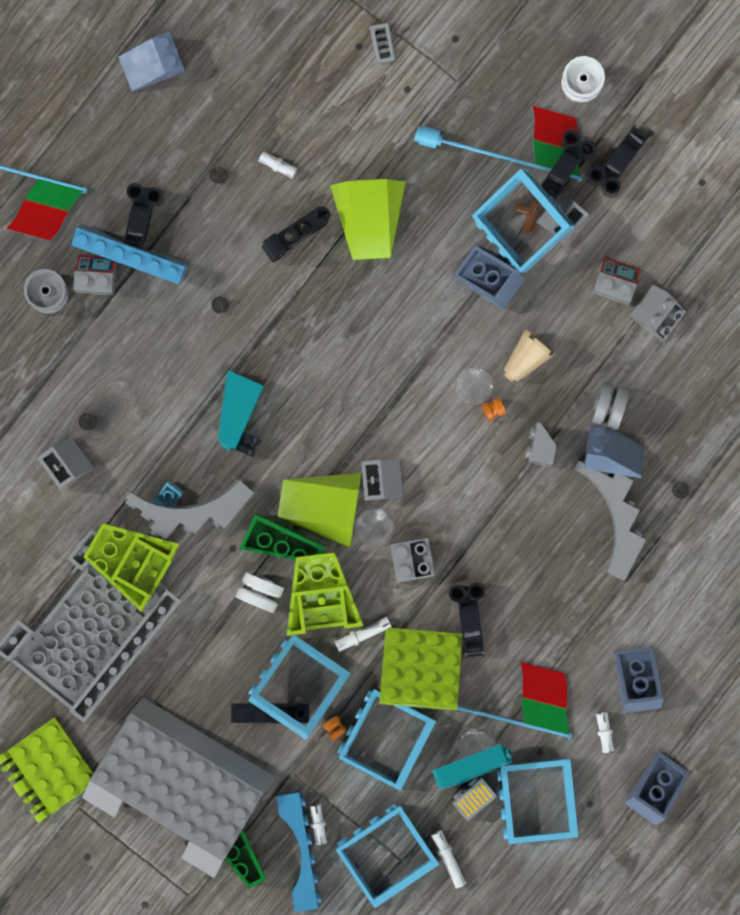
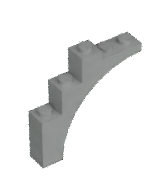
[574,459,646,581]
[124,479,254,540]

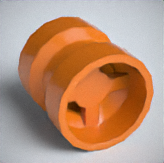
[481,397,506,422]
[322,714,348,741]

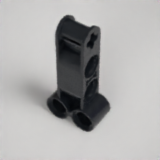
[587,125,650,198]
[542,130,596,201]
[123,183,164,250]
[261,206,330,263]
[448,582,485,660]

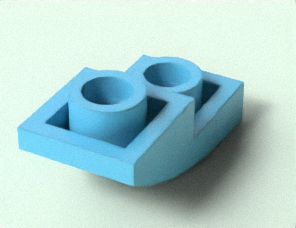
[152,481,184,507]

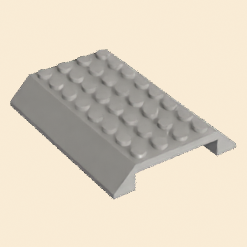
[0,529,182,723]
[82,698,275,878]

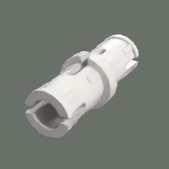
[258,151,298,179]
[596,712,615,753]
[309,804,327,845]

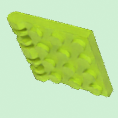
[0,717,94,823]

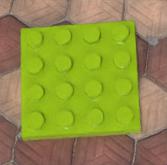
[379,628,462,711]

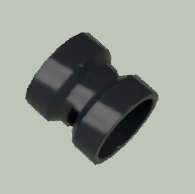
[236,432,261,458]

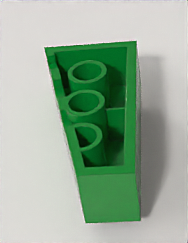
[239,513,327,561]
[225,829,266,889]

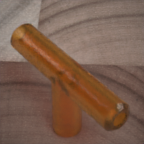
[513,196,540,232]

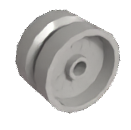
[24,269,69,314]
[591,382,629,430]

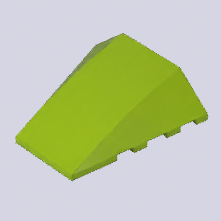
[330,179,406,260]
[277,473,362,548]
[84,523,180,612]
[287,552,364,636]

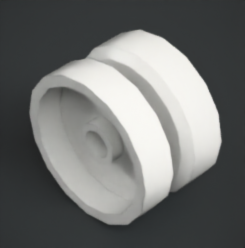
[561,56,605,103]
[235,572,284,613]

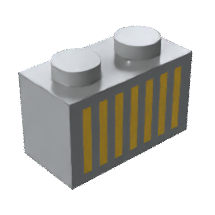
[452,777,497,821]

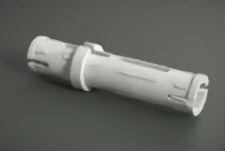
[334,617,392,652]
[431,830,467,888]

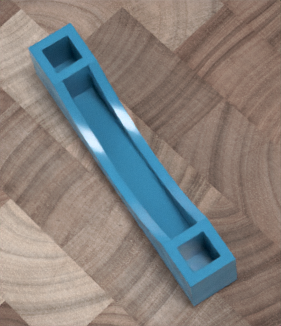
[71,224,189,284]
[276,791,322,912]

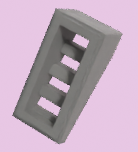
[369,22,395,64]

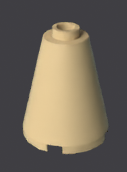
[504,329,555,382]

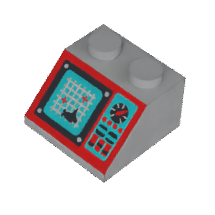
[73,255,117,295]
[592,257,640,305]

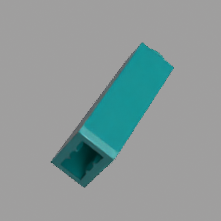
[218,370,265,451]
[432,744,512,789]

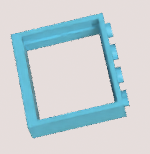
[472,169,576,273]
[248,635,351,740]
[337,688,436,791]
[497,758,578,844]
[336,804,439,908]

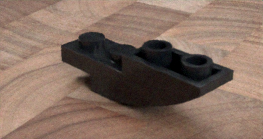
[230,703,309,723]

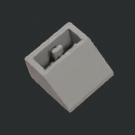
[536,193,590,246]
[630,285,686,342]
[525,422,556,467]
[37,437,94,490]
[361,459,403,501]
[390,538,435,583]

